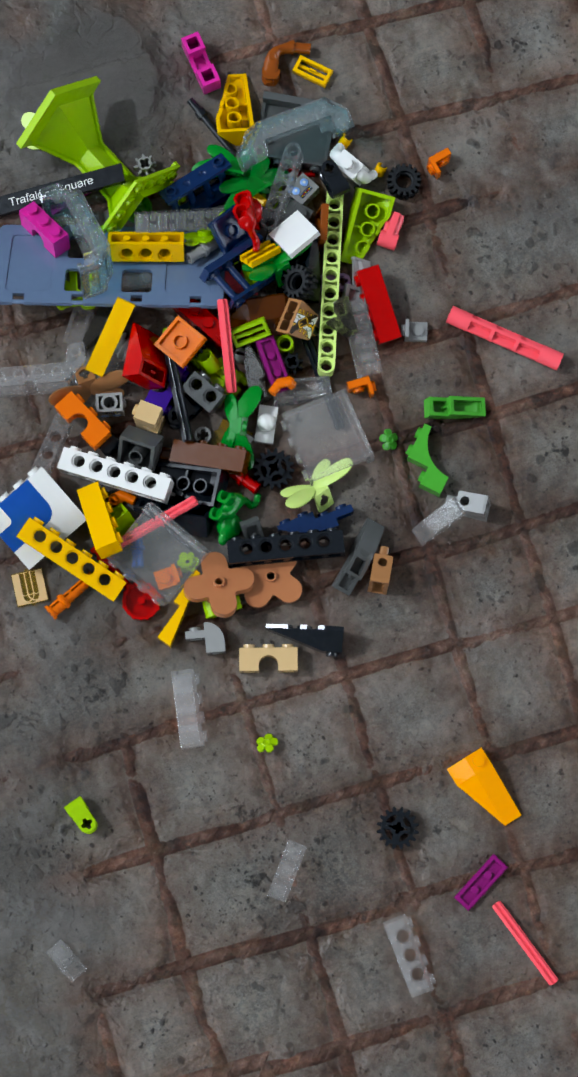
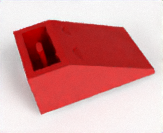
[122,323,168,390]

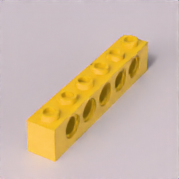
[16,517,127,602]

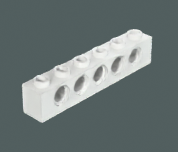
[57,446,174,504]

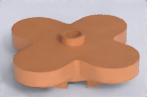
[243,546,302,608]
[184,552,254,618]

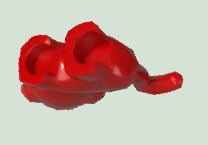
[232,190,263,252]

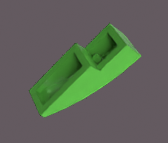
[424,396,486,419]

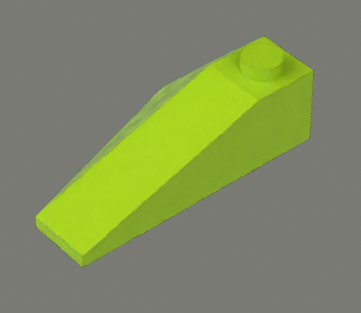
[340,187,395,264]

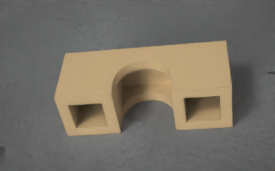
[132,400,165,435]
[239,644,298,673]

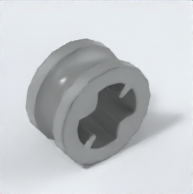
[194,427,212,442]

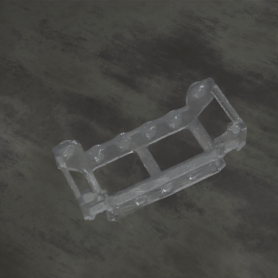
[0,342,89,398]

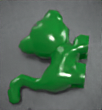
[209,490,261,546]

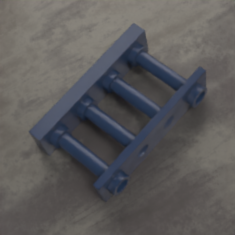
[158,153,232,231]
[199,232,286,311]

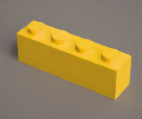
[77,481,123,559]

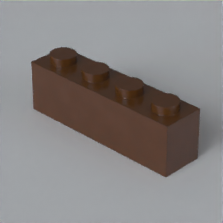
[169,438,251,477]

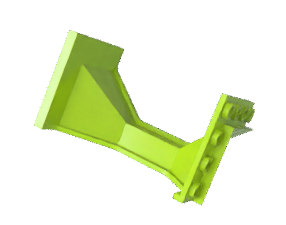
[16,76,181,235]

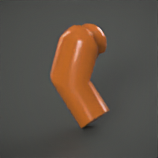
[268,376,296,397]
[108,490,137,506]

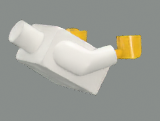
[330,134,387,186]

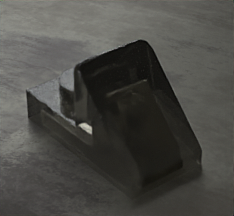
[326,296,358,338]

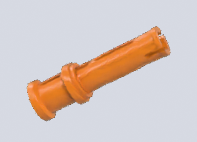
[44,571,91,620]

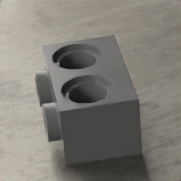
[182,371,227,413]

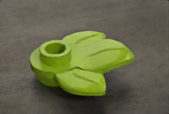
[184,227,214,246]

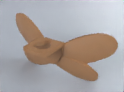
[49,365,128,406]

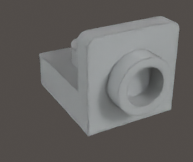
[401,319,428,342]

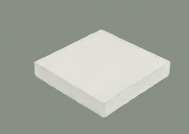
[269,210,321,259]

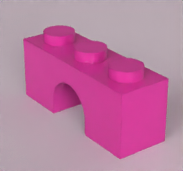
[181,31,221,95]
[19,201,70,258]

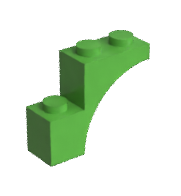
[405,424,449,497]

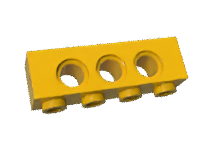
[107,232,185,262]

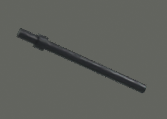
[187,98,241,158]

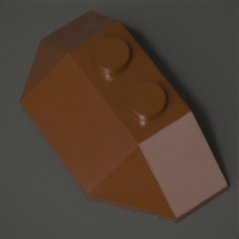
[230,293,289,338]

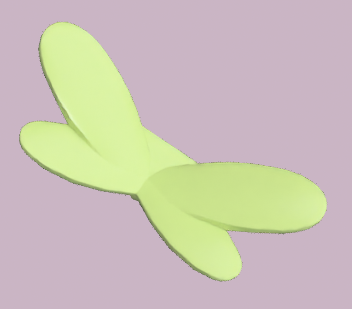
[280,458,353,513]

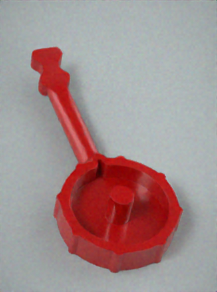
[90,547,161,620]

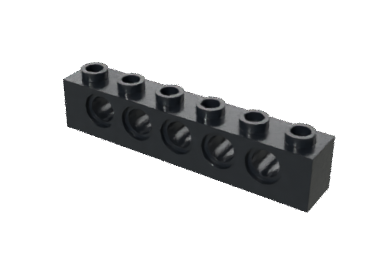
[227,528,345,568]

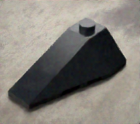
[133,496,218,538]

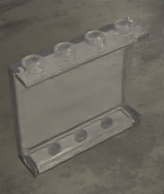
[280,389,374,486]
[106,502,211,607]

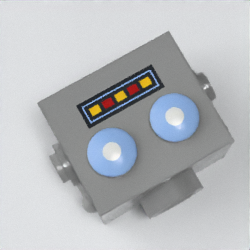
[285,173,319,206]
[94,392,127,418]

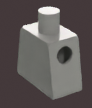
[445,491,491,522]

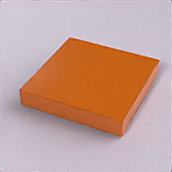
[154,316,208,369]

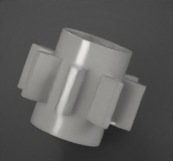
[134,154,157,176]

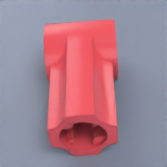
[377,211,405,251]

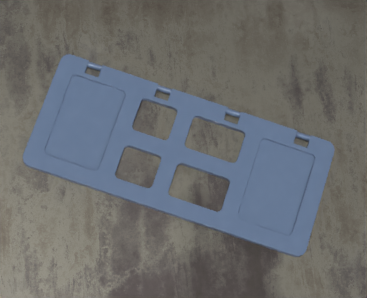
[0,225,225,309]

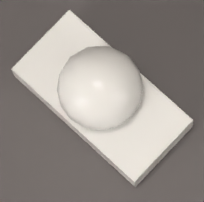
[254,404,278,445]

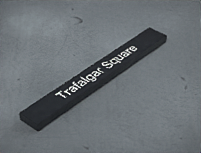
[0,163,126,217]

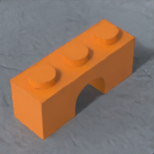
[54,391,112,451]

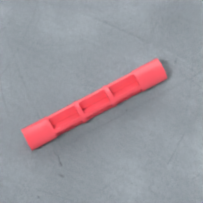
[446,306,564,371]

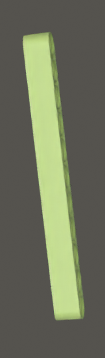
[317,191,344,378]

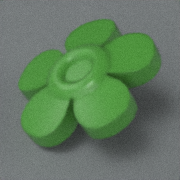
[379,429,398,450]

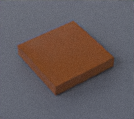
[314,203,329,251]

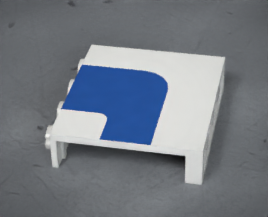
[0,466,86,570]

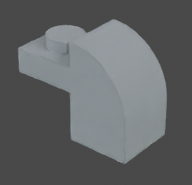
[185,622,226,655]

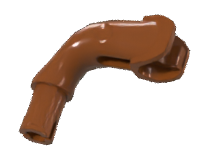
[262,40,311,86]

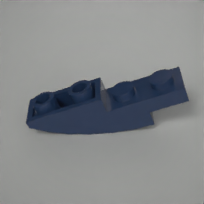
[277,504,354,535]

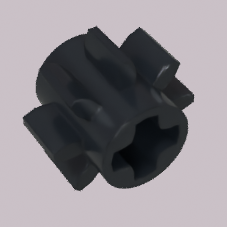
[282,352,303,376]

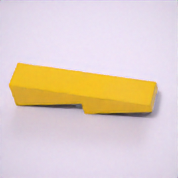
[85,297,135,377]
[158,570,201,648]

